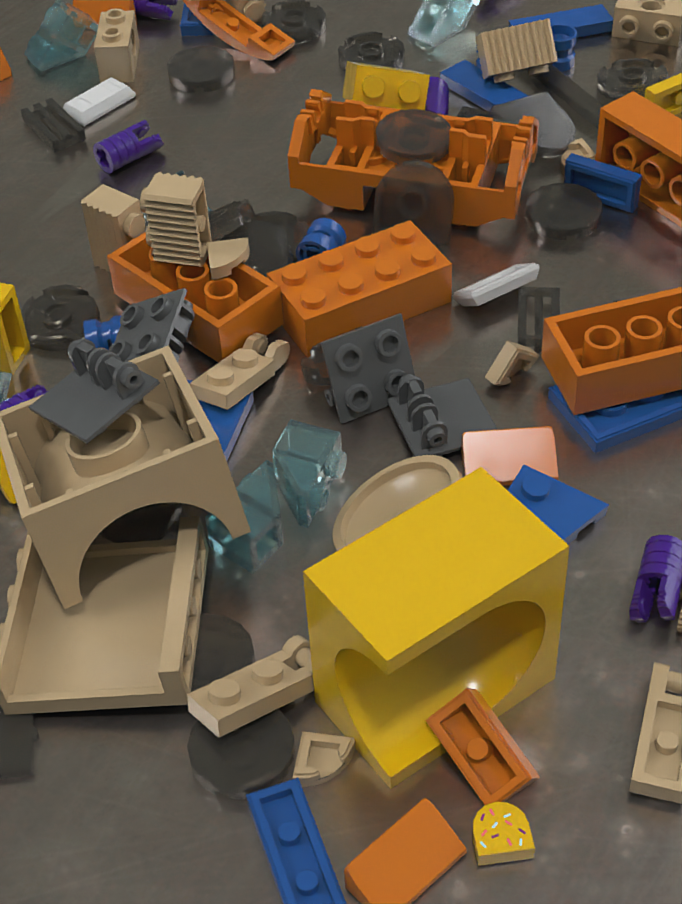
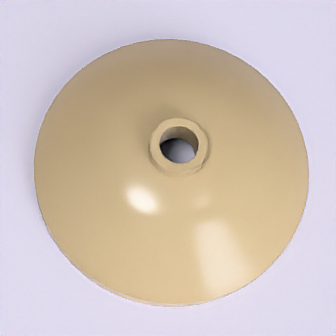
[332,455,462,551]

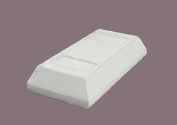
[61,77,136,126]
[452,263,540,306]

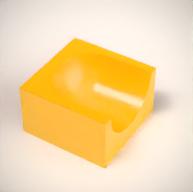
[303,467,570,789]

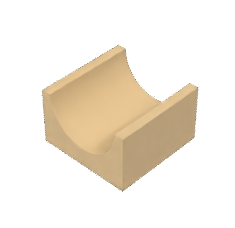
[0,345,251,609]

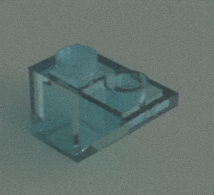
[24,0,99,71]
[272,419,347,528]
[205,460,284,574]

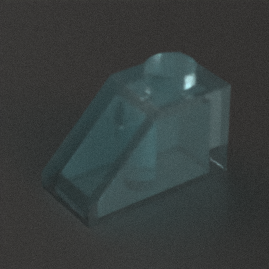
[407,0,480,47]

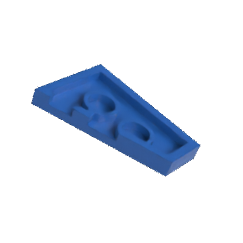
[508,465,609,544]

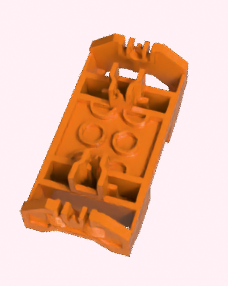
[288,89,539,227]

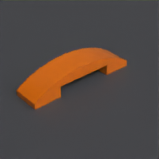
[183,0,295,61]

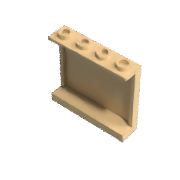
[0,516,209,715]

